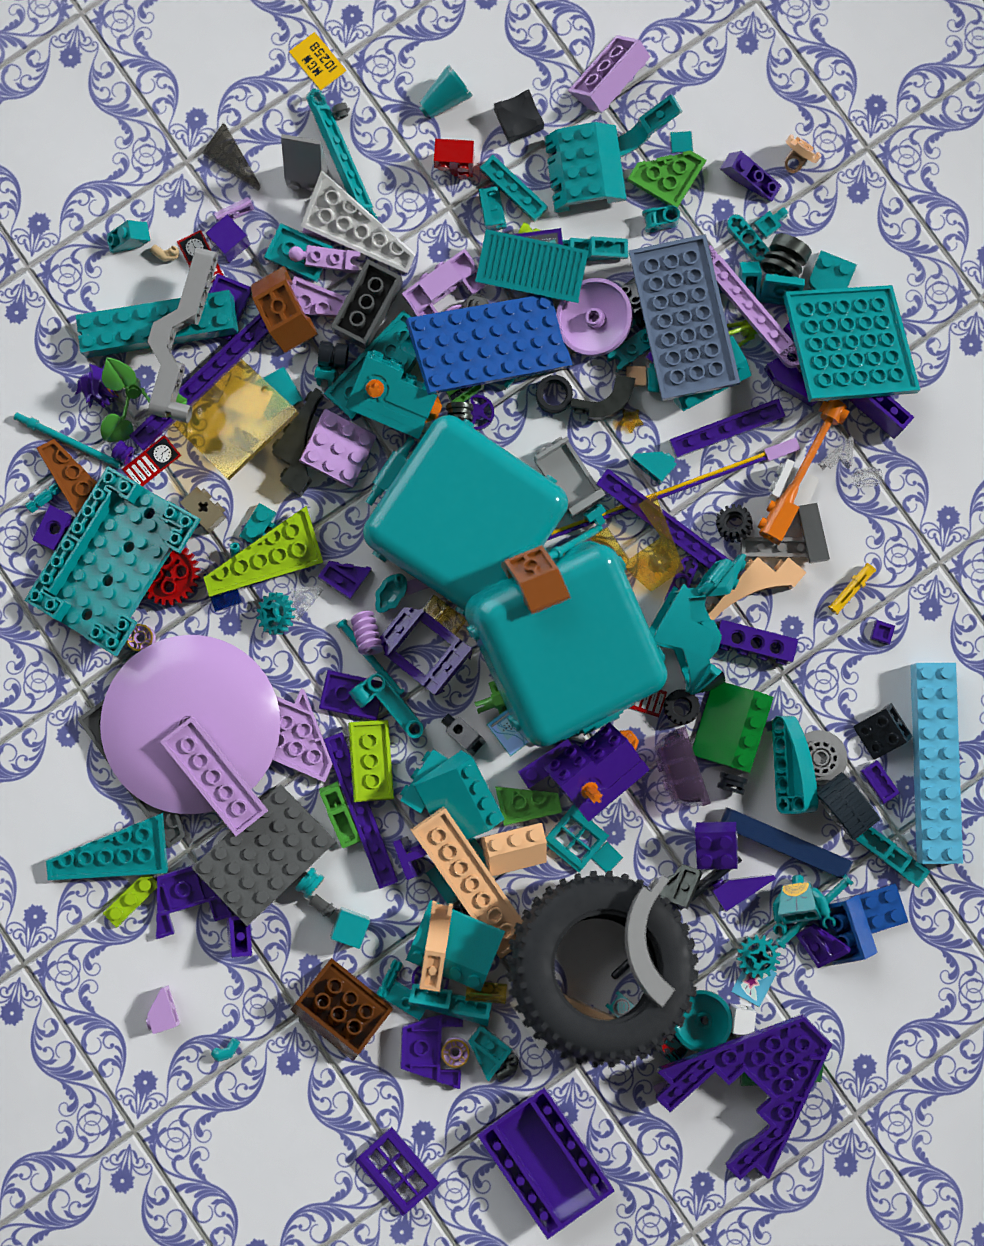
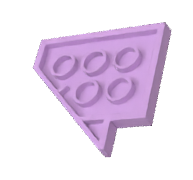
[273,688,333,782]

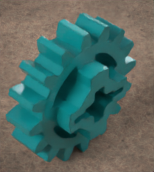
[256,592,296,635]
[736,934,781,979]

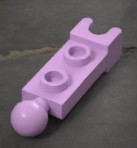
[289,245,360,274]

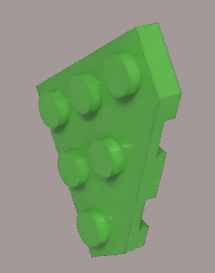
[627,150,707,208]

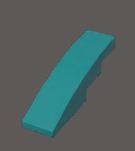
[547,236,628,261]
[855,827,930,888]

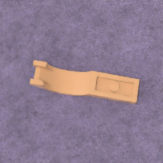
[419,901,453,992]

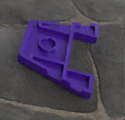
[156,864,233,939]
[400,1013,463,1089]

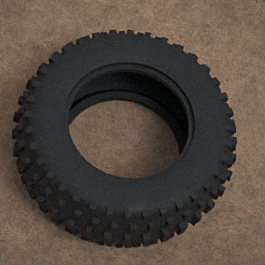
[506,871,699,1068]

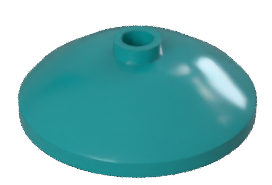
[674,990,733,1052]

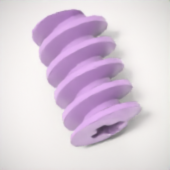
[351,611,384,655]

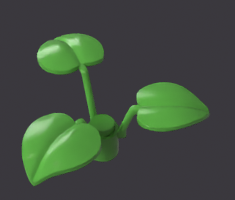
[100,357,187,442]

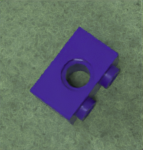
[32,505,75,551]

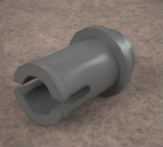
[309,894,336,918]

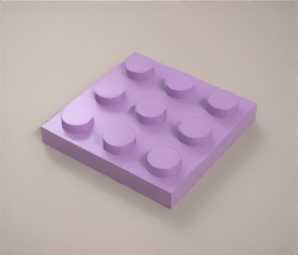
[299,409,377,488]

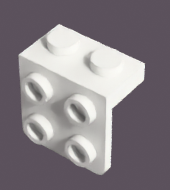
[768,459,819,506]

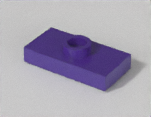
[860,760,900,804]

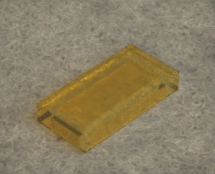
[465,982,507,1004]

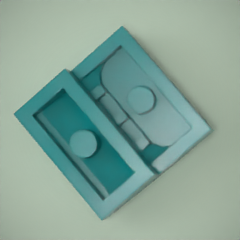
[253,367,304,421]

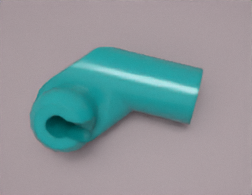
[211,1038,241,1062]

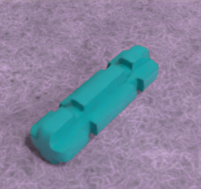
[25,483,61,513]
[377,959,403,998]

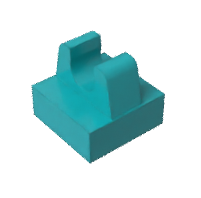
[314,365,337,387]
[582,503,606,527]

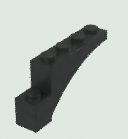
[271,388,324,497]

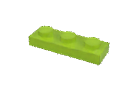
[103,874,157,928]

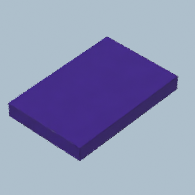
[209,273,252,341]
[319,670,383,721]

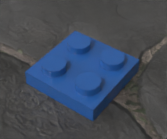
[859,883,909,934]

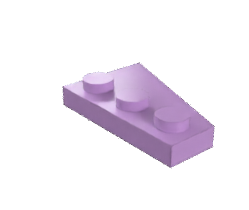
[290,276,346,317]

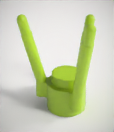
[727,320,758,347]

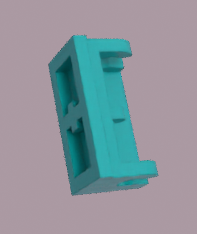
[479,187,507,231]

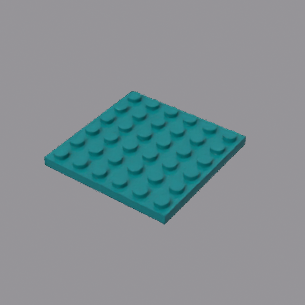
[783,285,920,402]

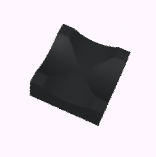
[494,89,544,143]

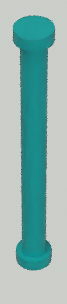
[336,619,405,696]
[775,874,854,949]

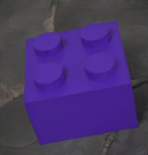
[695,822,738,869]

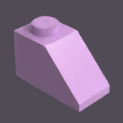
[146,985,180,1034]

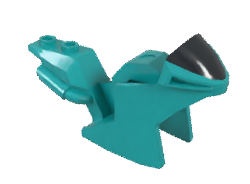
[649,554,746,695]

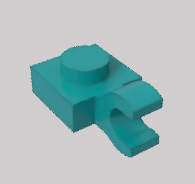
[754,207,789,239]

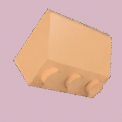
[480,823,547,876]

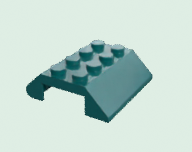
[544,122,627,212]

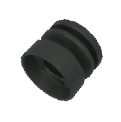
[760,233,812,278]

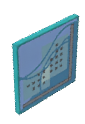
[487,710,529,757]

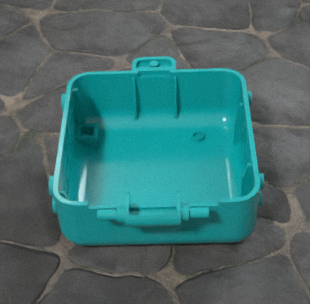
[363,415,568,616]
[465,541,667,747]

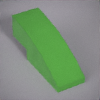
[319,781,361,848]

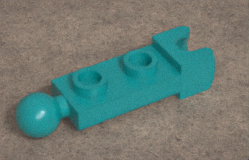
[606,328,650,373]

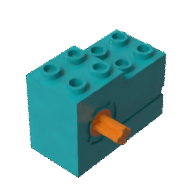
[345,350,442,439]

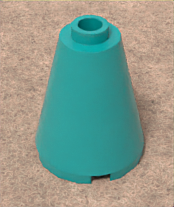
[419,65,473,118]

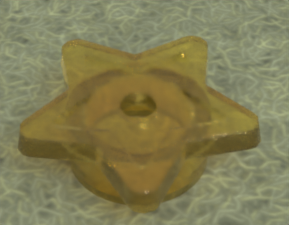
[618,409,644,433]

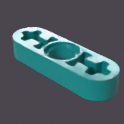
[726,214,769,263]

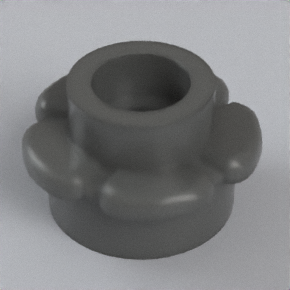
[332,103,350,119]

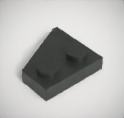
[660,864,703,910]

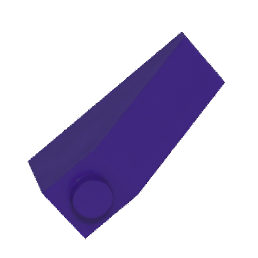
[710,874,776,912]

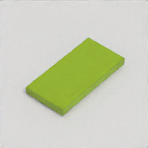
[348,720,394,802]

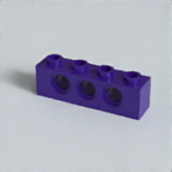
[718,620,799,666]

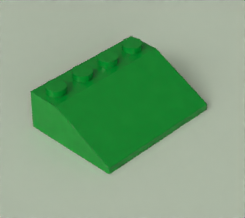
[690,682,774,773]

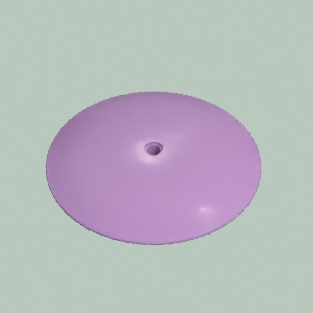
[100,635,280,814]

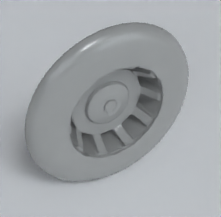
[805,730,847,786]

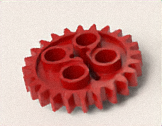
[146,548,201,606]

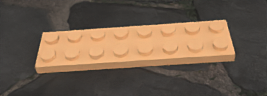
[411,806,523,959]

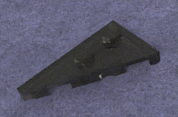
[202,123,261,191]

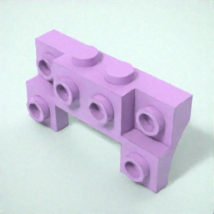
[402,249,488,316]

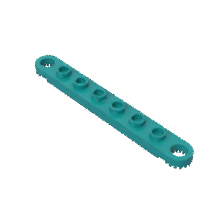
[306,88,378,220]

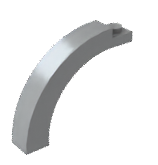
[625,875,675,1008]

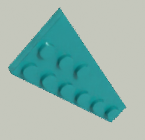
[46,813,168,880]

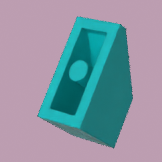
[738,262,762,301]
[392,337,418,375]
[630,451,677,485]

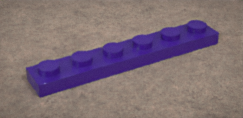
[669,398,786,459]

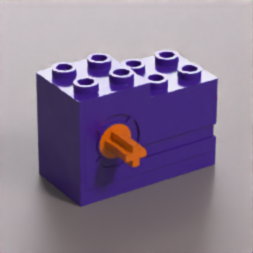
[544,722,650,822]

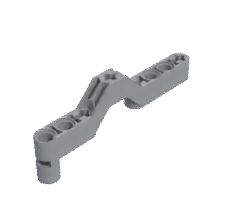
[148,248,218,423]

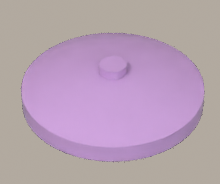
[556,278,633,356]

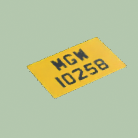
[289,32,347,90]

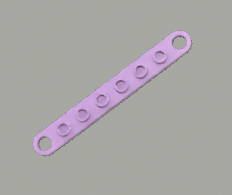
[708,245,800,368]

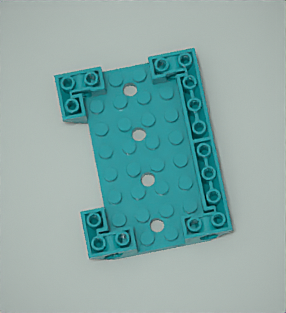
[24,466,201,657]

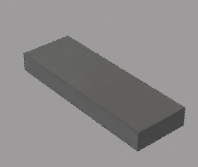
[798,503,830,564]

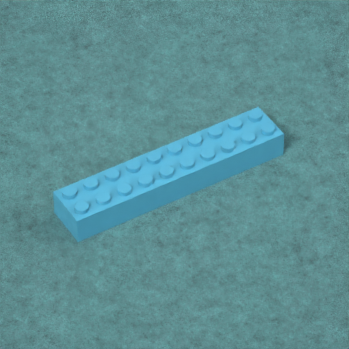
[910,663,963,864]

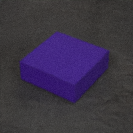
[870,620,895,645]

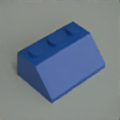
[817,894,878,965]

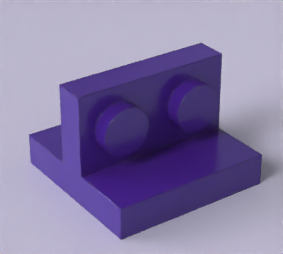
[393,836,428,880]

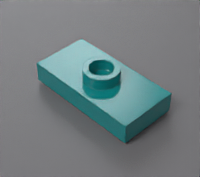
[385,981,426,1020]

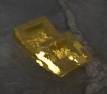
[422,595,467,635]

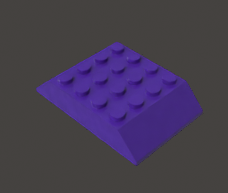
[477,1087,615,1240]

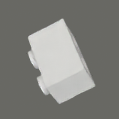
[730,1004,756,1038]

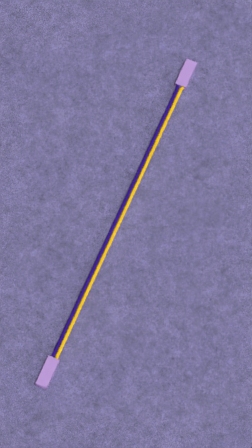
[407,438,800,595]

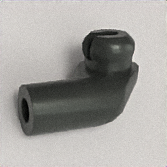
[495,1054,519,1082]

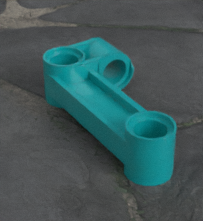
[349,673,424,738]

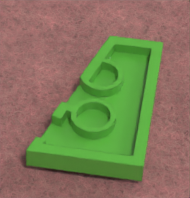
[495,787,562,826]

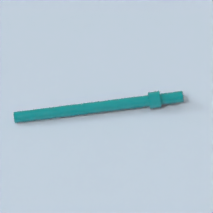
[13,412,122,469]
[548,525,603,560]

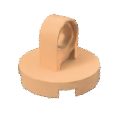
[785,134,821,173]

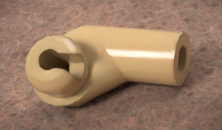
[150,244,179,262]

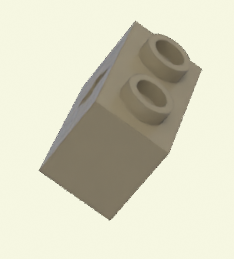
[180,487,227,533]

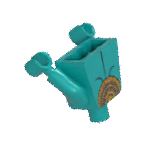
[772,875,836,934]

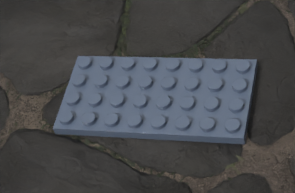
[629,234,740,401]

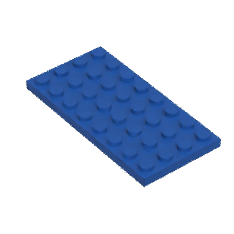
[406,295,573,395]

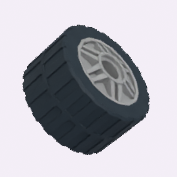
[817,772,880,840]

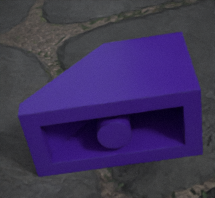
[227,916,252,958]

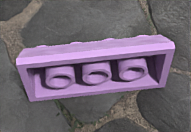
[568,35,650,113]

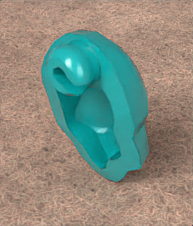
[375,573,407,613]

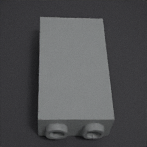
[534,437,606,519]

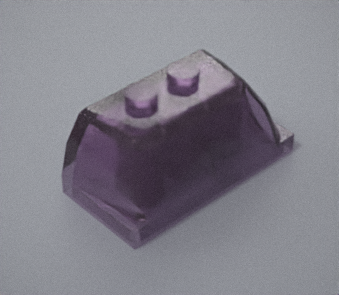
[655,727,711,807]

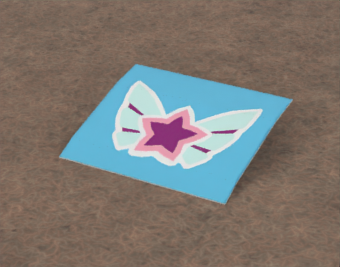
[731,959,777,1007]

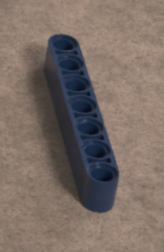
[720,807,853,879]

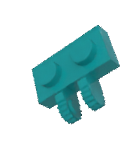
[239,503,277,544]

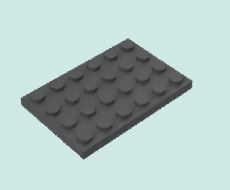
[192,785,336,927]

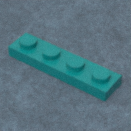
[480,155,548,222]

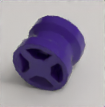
[111,440,135,465]

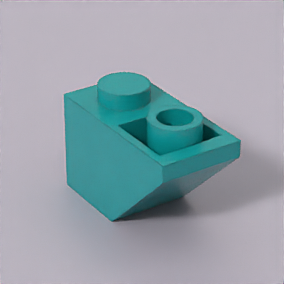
[107,220,151,253]

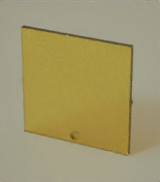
[173,359,299,480]

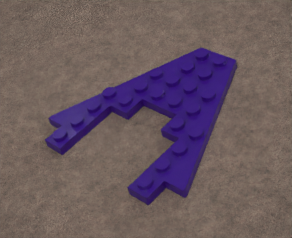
[655,1014,832,1180]

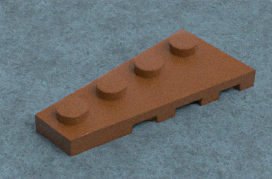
[37,439,97,516]

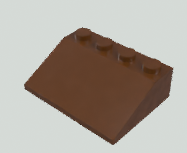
[290,958,394,1061]

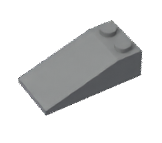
[281,134,328,192]

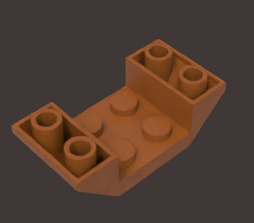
[251,266,318,353]
[501,545,570,614]

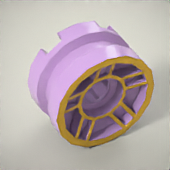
[126,624,156,652]
[441,1037,470,1068]

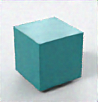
[330,907,370,949]

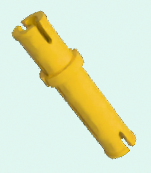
[828,563,876,615]

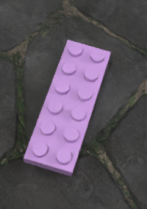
[160,716,268,836]

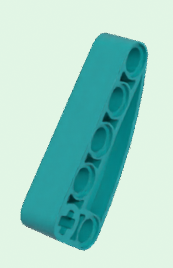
[772,716,818,814]

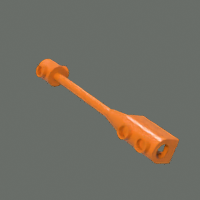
[757,400,849,546]

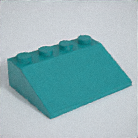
[413,750,505,840]
[406,900,505,991]

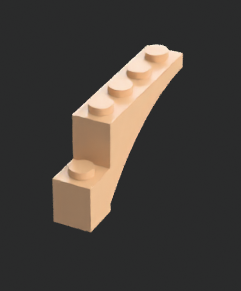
[706,557,807,620]

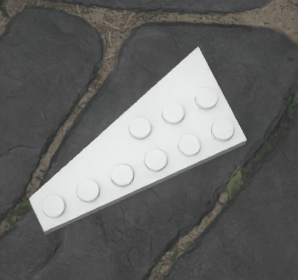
[301,171,416,273]

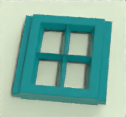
[546,805,609,873]

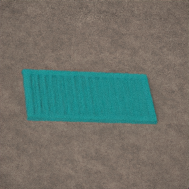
[475,229,589,303]

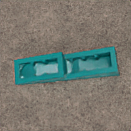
[409,984,492,1026]

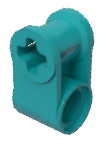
[642,205,680,233]

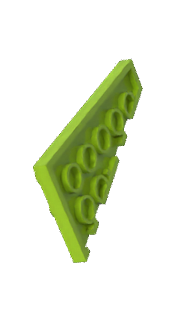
[203,506,323,597]

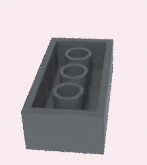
[331,259,403,349]

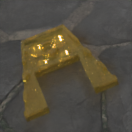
[590,493,684,592]

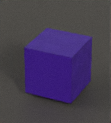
[206,214,251,263]

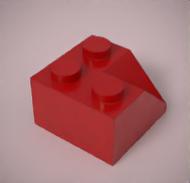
[434,138,474,179]

